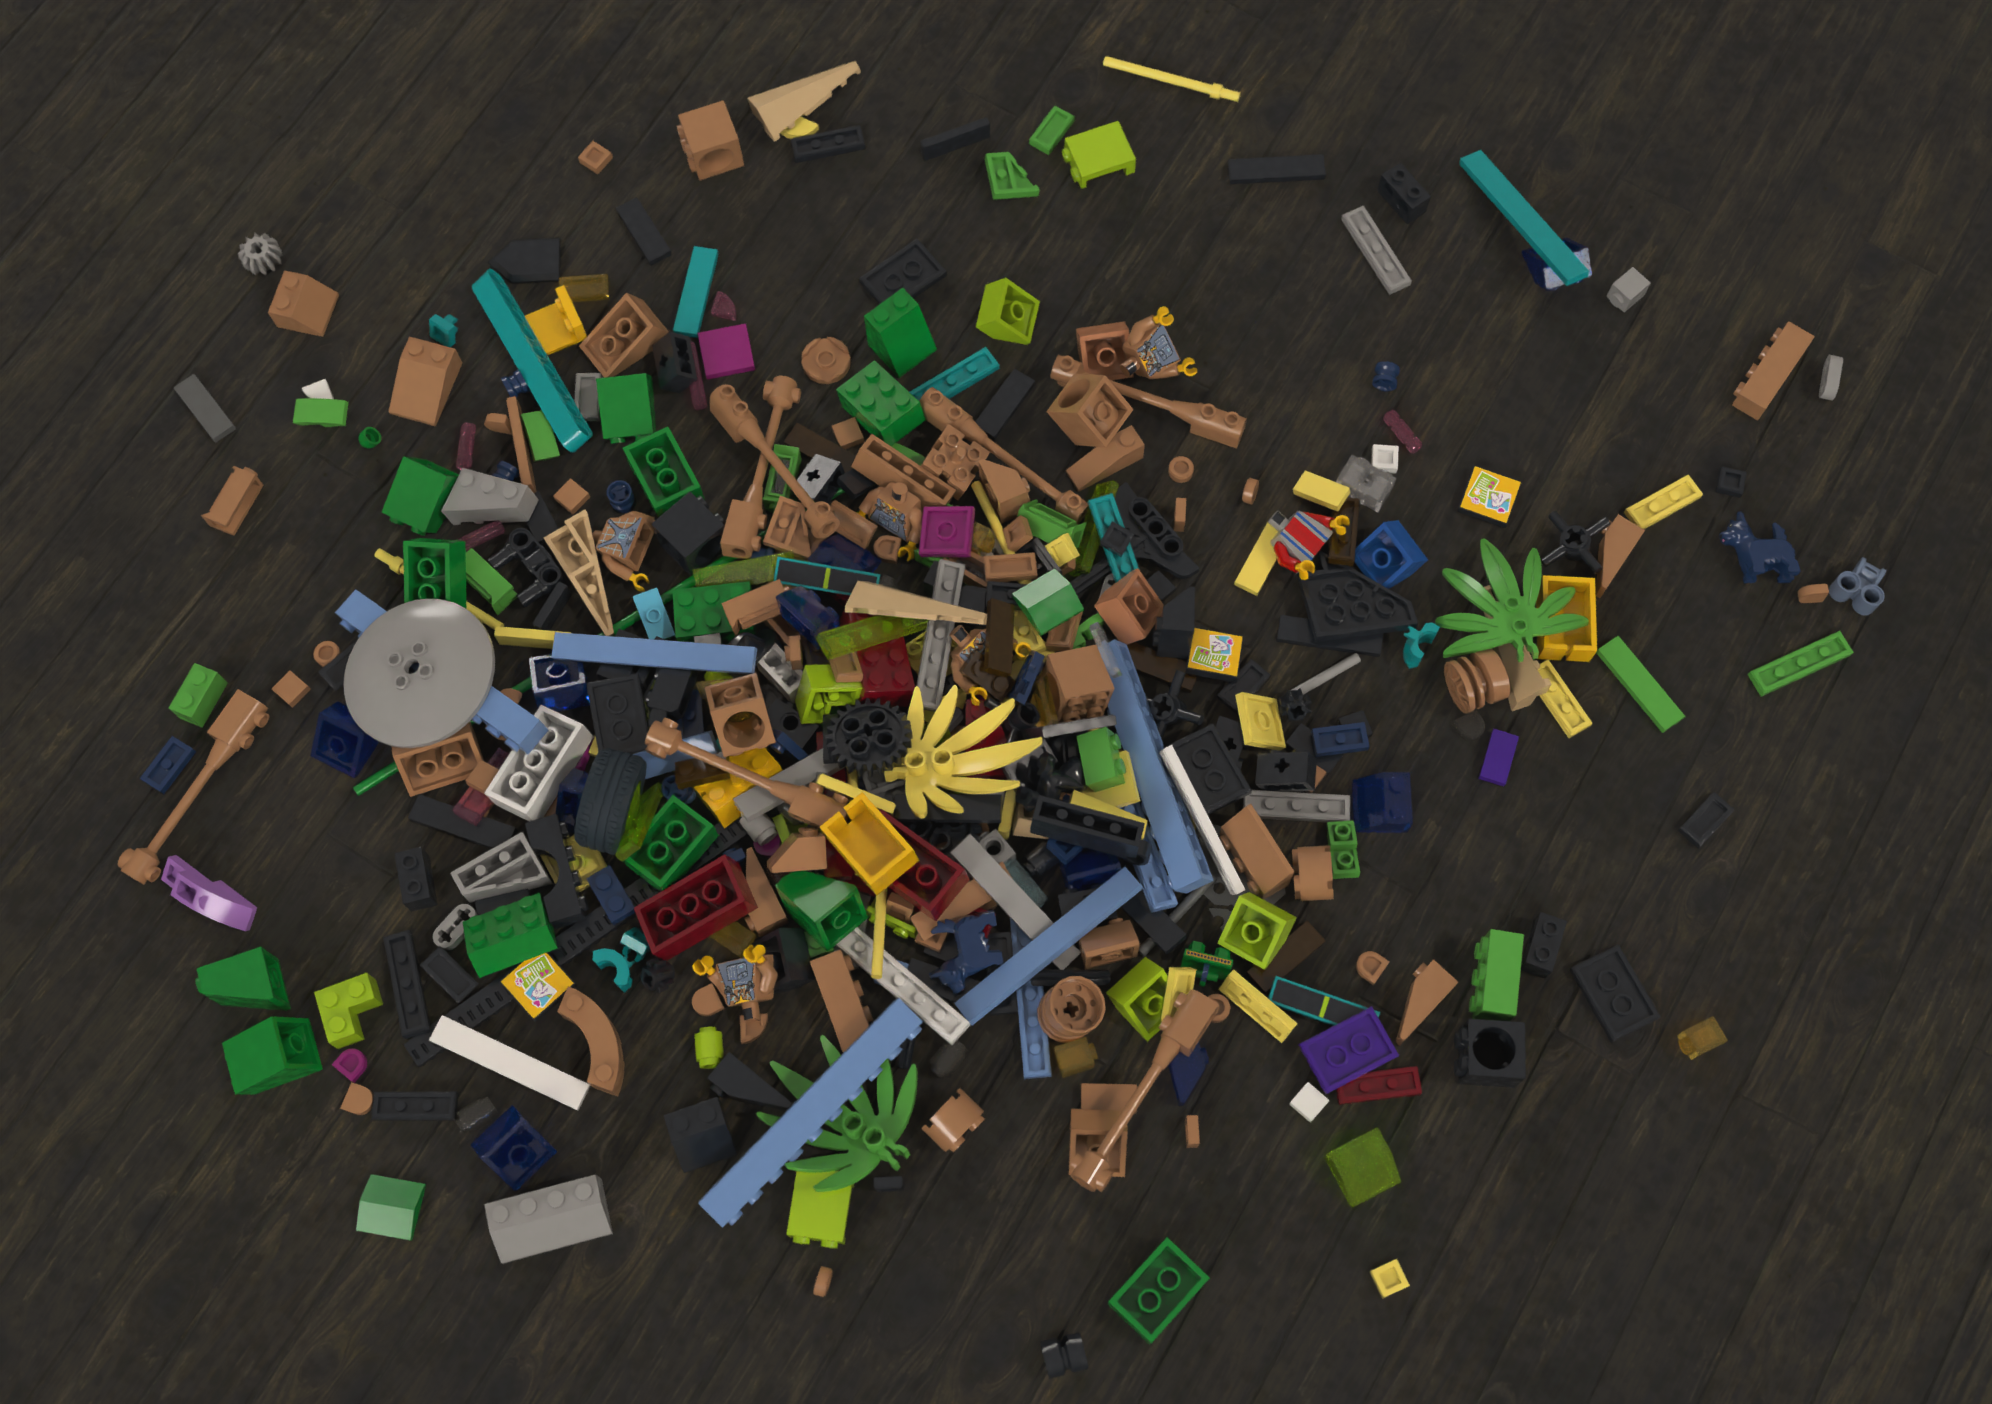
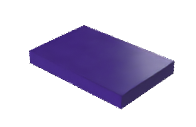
[1299,1006,1399,1095]

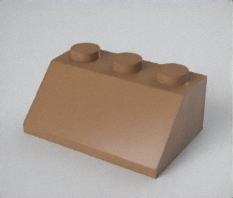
[391,721,484,797]
[1219,804,1294,899]

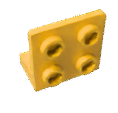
[525,285,587,355]

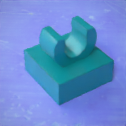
[429,314,458,347]
[620,927,651,962]

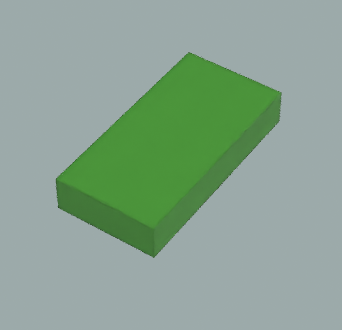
[1029,106,1075,155]

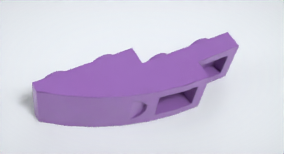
[161,855,257,931]

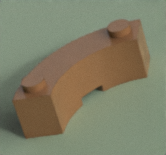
[557,986,624,1096]

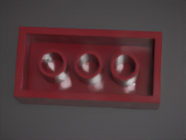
[839,608,915,708]
[880,809,970,922]
[634,855,758,961]

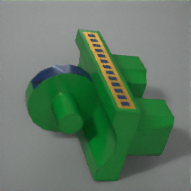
[1181,941,1233,987]

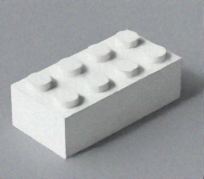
[484,705,594,822]

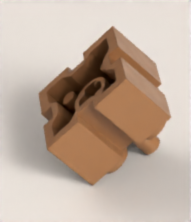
[920,424,990,500]

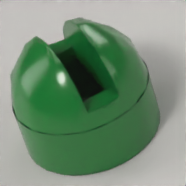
[359,427,381,449]

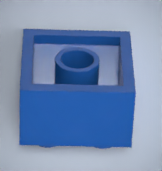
[1354,520,1428,589]

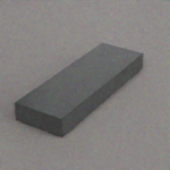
[173,374,236,443]

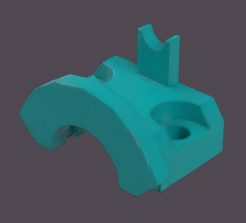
[1403,623,1440,669]
[592,948,635,993]

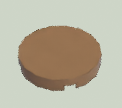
[802,337,851,384]

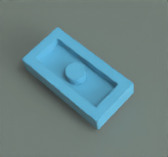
[633,588,675,640]

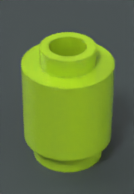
[694,1027,724,1069]

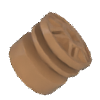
[1444,648,1510,714]
[1037,976,1106,1042]

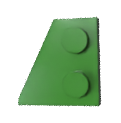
[985,152,1039,200]

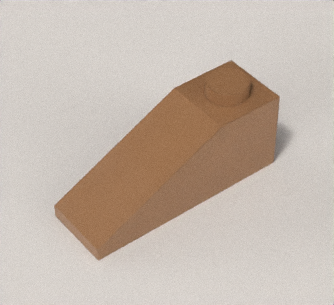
[1066,425,1145,492]
[1596,514,1645,598]
[745,847,789,937]
[1396,960,1458,1046]

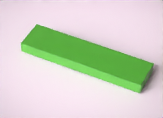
[1748,631,1854,697]
[1596,636,1685,733]

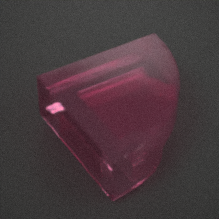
[711,291,736,321]

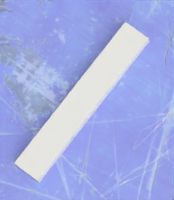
[1159,745,1245,895]
[835,927,970,1045]
[429,1015,591,1110]

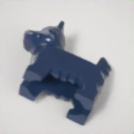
[1719,511,1801,583]
[929,911,1004,994]

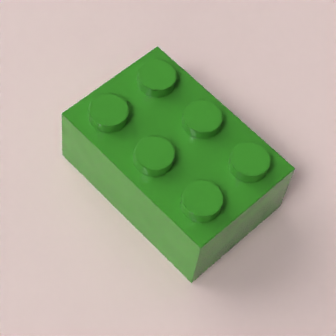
[1469,929,1524,1021]

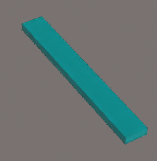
[1459,150,1589,286]

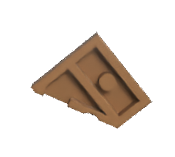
[763,496,811,561]

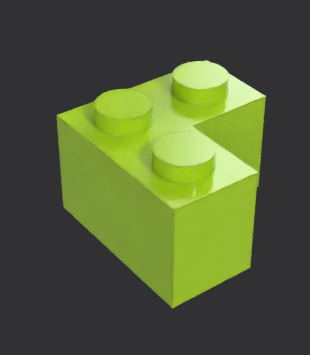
[795,664,863,724]
[314,973,383,1049]

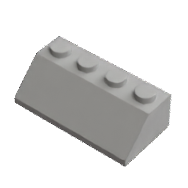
[484,1175,613,1264]

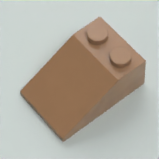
[579,293,669,378]
[389,337,462,426]

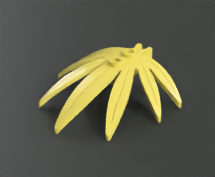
[884,685,1043,819]

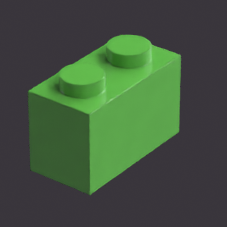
[169,663,228,728]
[1077,727,1126,792]

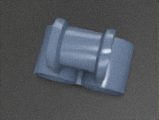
[1829,557,1886,615]

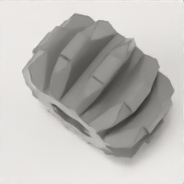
[238,233,282,275]

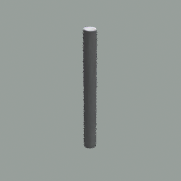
[1138,874,1217,957]

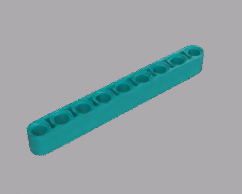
[472,269,593,453]

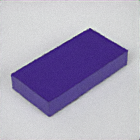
[1478,729,1519,787]

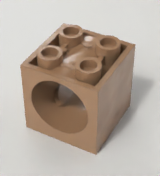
[676,100,744,180]
[1046,374,1134,447]
[1038,644,1115,724]
[705,673,776,757]

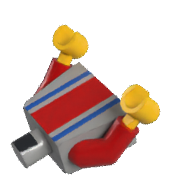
[1268,511,1350,580]

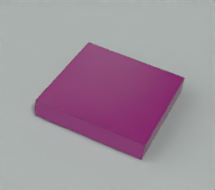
[698,324,755,380]
[919,506,975,557]

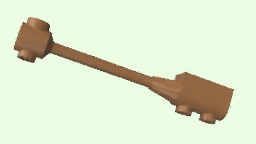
[1051,355,1247,449]
[720,376,801,559]
[710,385,840,539]
[920,387,1090,524]
[118,689,269,885]
[645,718,849,831]
[1069,990,1219,1192]

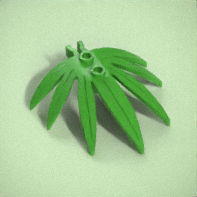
[1435,539,1589,663]
[756,1035,917,1192]

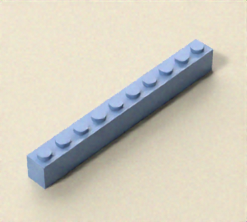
[335,589,549,755]
[1098,639,1214,894]
[698,997,923,1228]

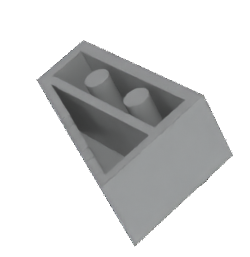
[441,468,539,525]
[451,832,553,903]

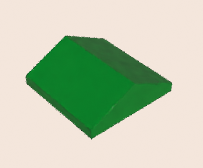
[1011,568,1084,637]
[356,1174,426,1241]

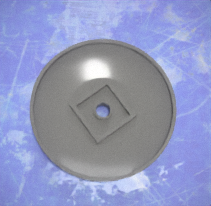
[344,599,495,748]

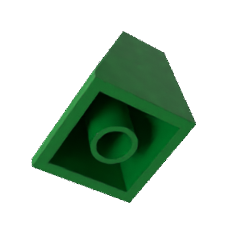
[864,288,937,378]
[596,373,656,444]
[382,456,459,536]
[775,871,869,952]
[195,947,291,1011]
[222,1016,323,1095]

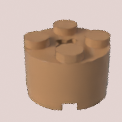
[1292,845,1334,901]
[921,1088,984,1152]

